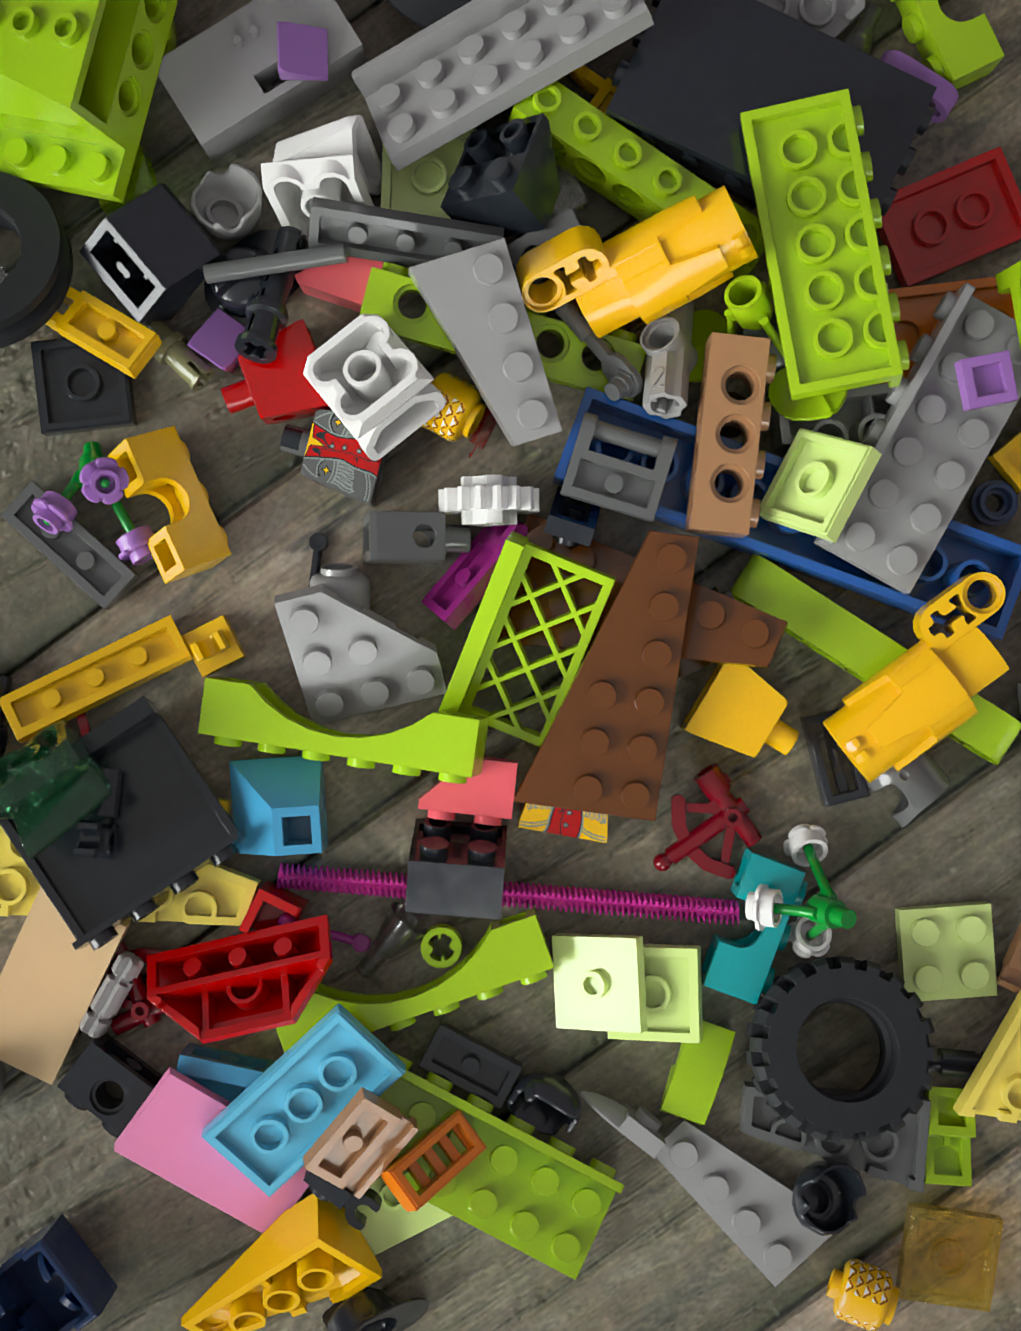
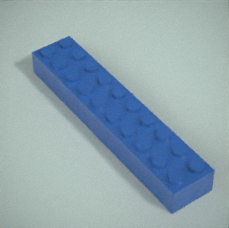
[552,387,1021,640]

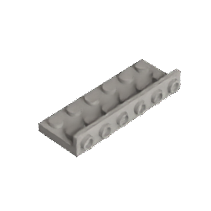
[351,0,654,171]
[814,283,1021,594]

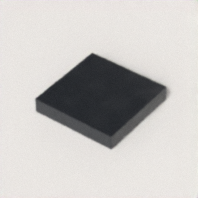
[30,338,137,436]

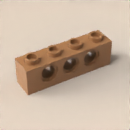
[685,332,777,538]

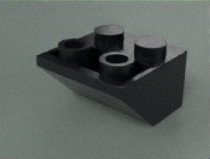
[440,113,561,237]
[79,183,225,323]
[405,817,507,919]

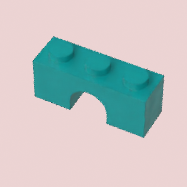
[701,848,807,1005]

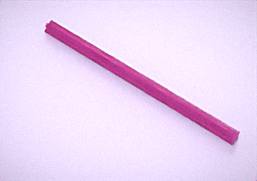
[277,863,740,926]

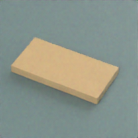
[0,887,131,1085]

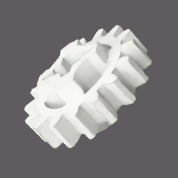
[438,474,540,527]

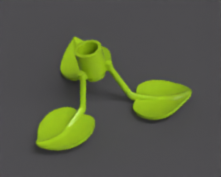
[689,275,849,421]

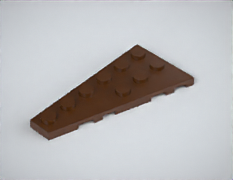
[514,530,699,821]

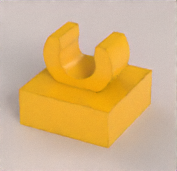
[182,615,246,677]

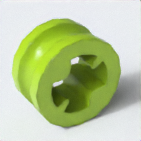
[421,923,462,968]

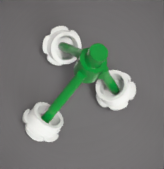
[745,824,857,958]

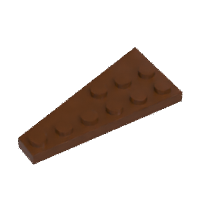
[498,514,788,668]

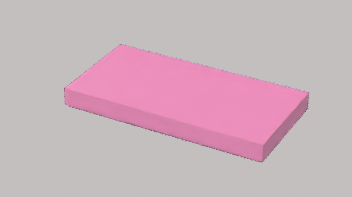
[114,1067,308,1233]

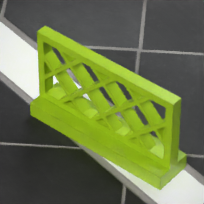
[439,531,616,747]

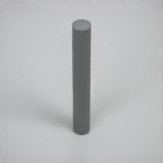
[203,243,348,284]

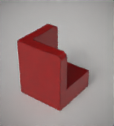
[239,880,309,934]

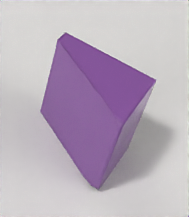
[277,21,328,81]
[187,308,245,374]

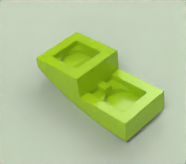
[659,1020,736,1125]
[924,1086,976,1187]

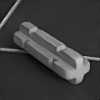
[80,951,144,1039]

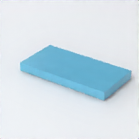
[201,1003,406,1197]

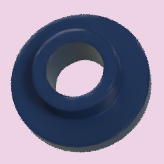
[970,480,1018,526]

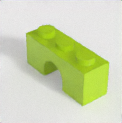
[889,0,1005,90]

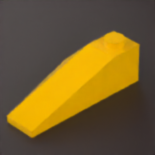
[181,1193,382,1331]

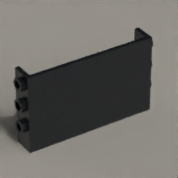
[606,0,937,217]

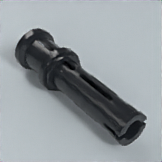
[234,226,307,364]

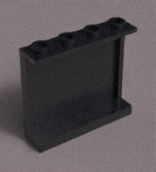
[0,696,245,951]

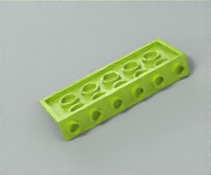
[740,88,910,401]
[379,1051,625,1280]

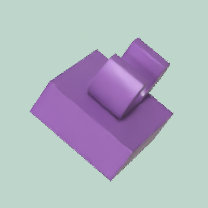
[954,350,1019,412]

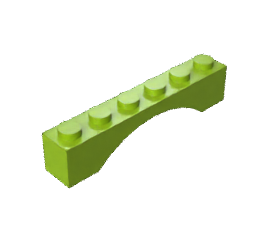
[198,676,489,784]
[276,907,554,1053]

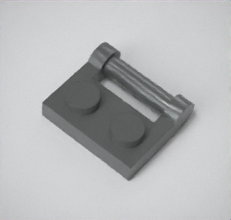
[560,411,678,522]

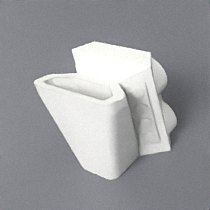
[261,115,382,241]
[303,313,446,461]

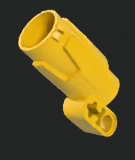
[516,186,758,338]
[823,572,1009,783]

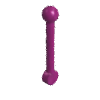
[278,913,371,953]

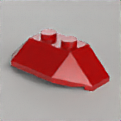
[147,914,333,1044]

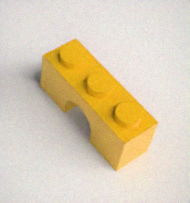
[108,426,232,584]

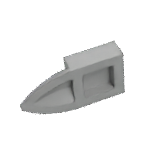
[579,1091,666,1159]

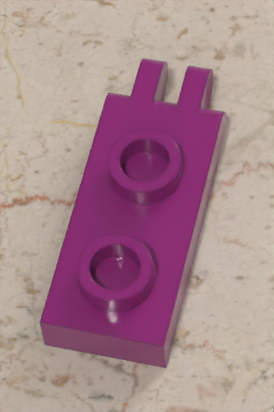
[421,520,528,630]

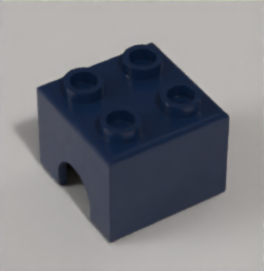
[0,1214,118,1331]

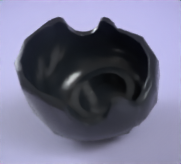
[507,1071,583,1136]
[792,1161,867,1236]

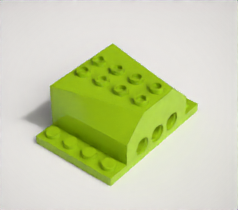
[0,0,178,203]

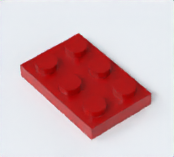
[877,146,1021,288]

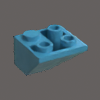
[229,755,329,856]

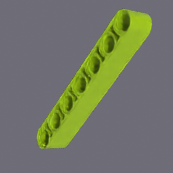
[730,554,1021,765]

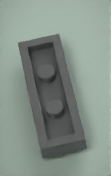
[1,481,140,610]

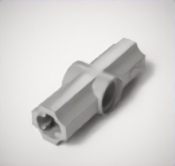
[640,300,698,419]

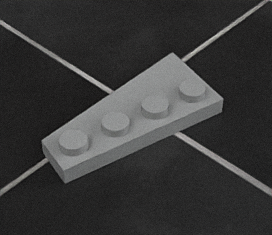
[656,1118,832,1287]

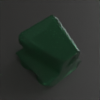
[0,719,113,860]

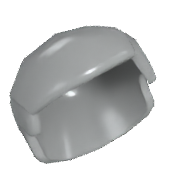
[190,163,263,240]

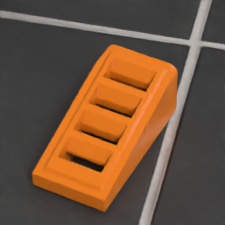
[380,1109,487,1212]

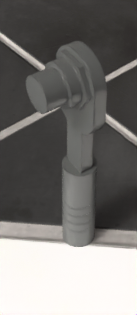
[554,301,643,401]

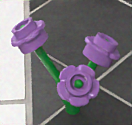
[31,441,154,566]

